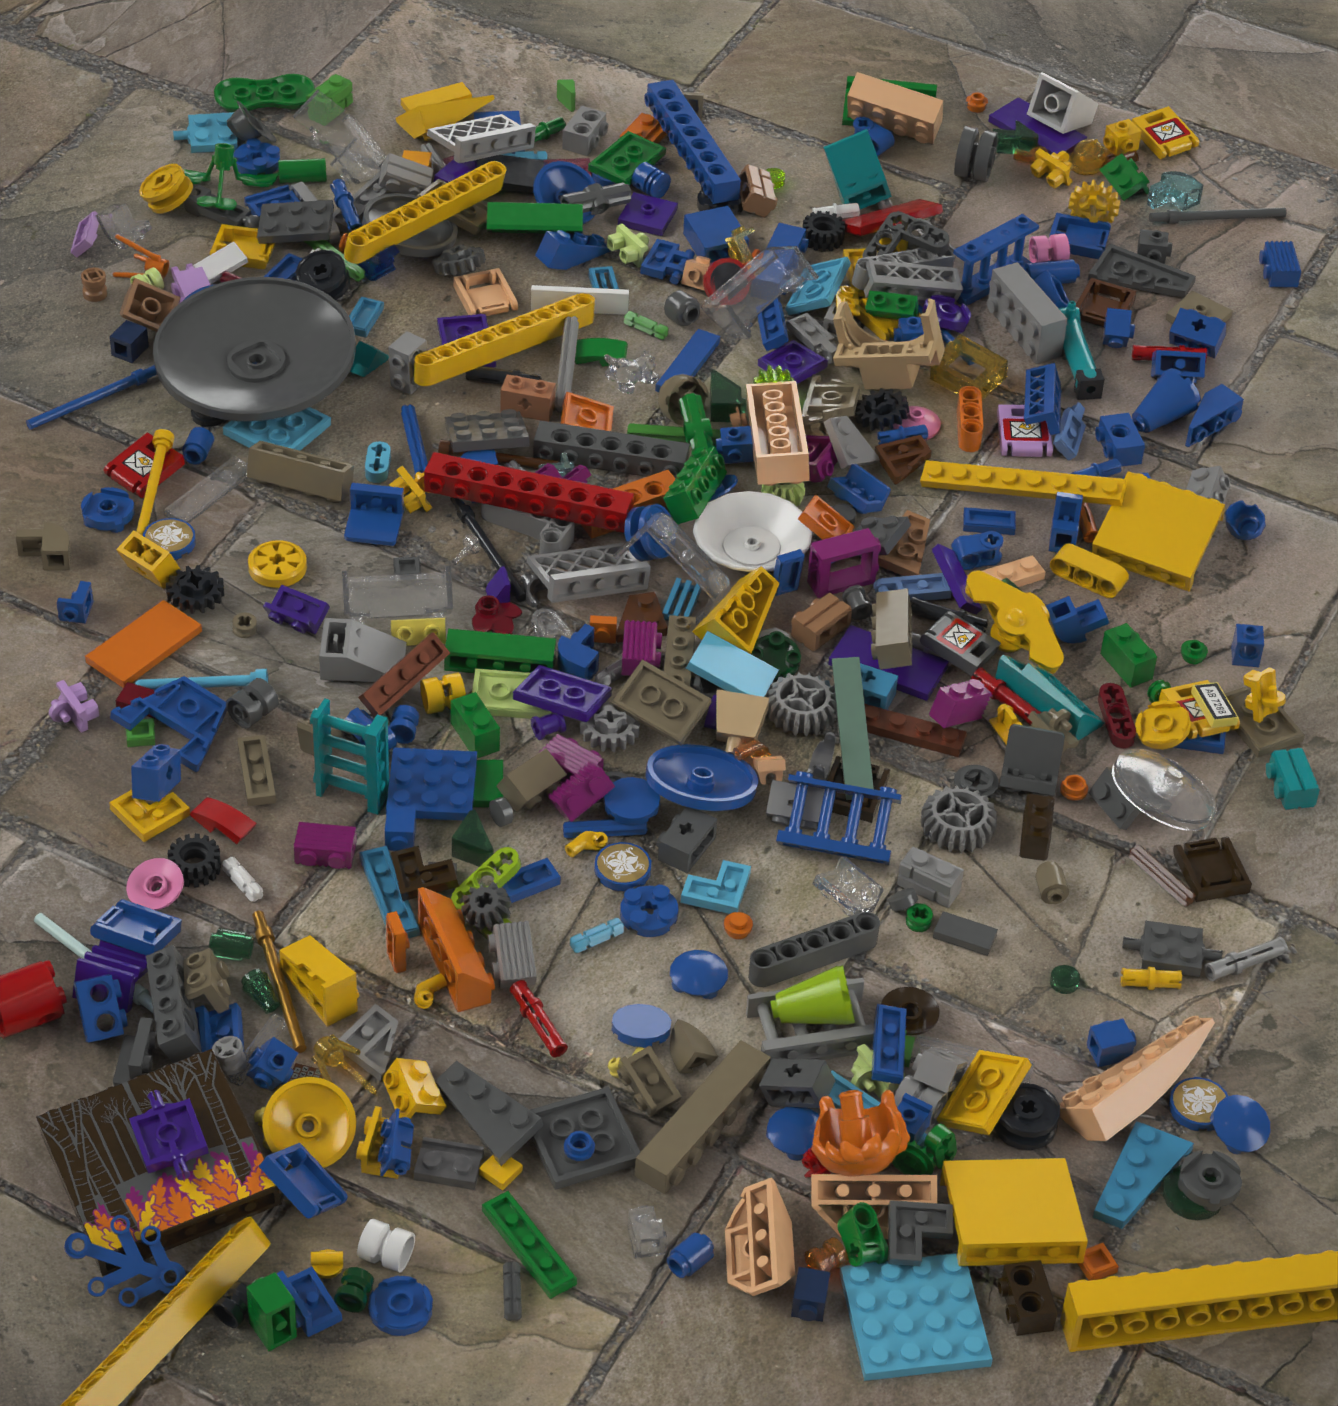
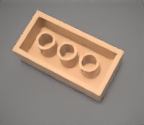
[847,72,943,144]

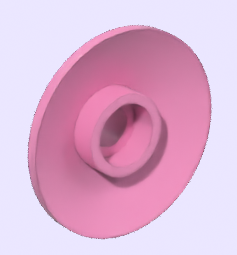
[893,406,941,440]
[126,858,184,911]

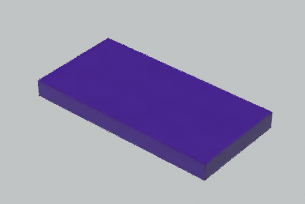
[988,97,1087,155]
[828,625,949,701]

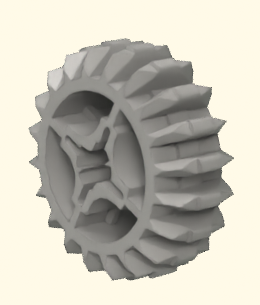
[766,671,837,737]
[921,785,997,854]

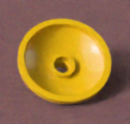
[262,1077,356,1168]

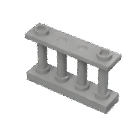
[746,978,874,1062]

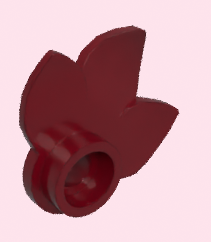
[472,595,522,634]

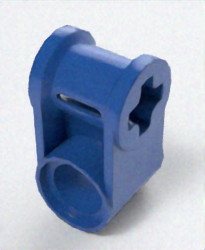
[853,117,895,156]
[951,531,1004,570]

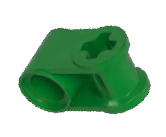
[837,1202,888,1267]

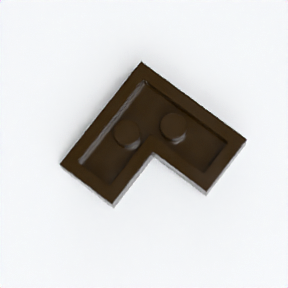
[391,845,459,901]

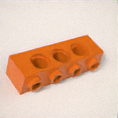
[581,470,676,539]

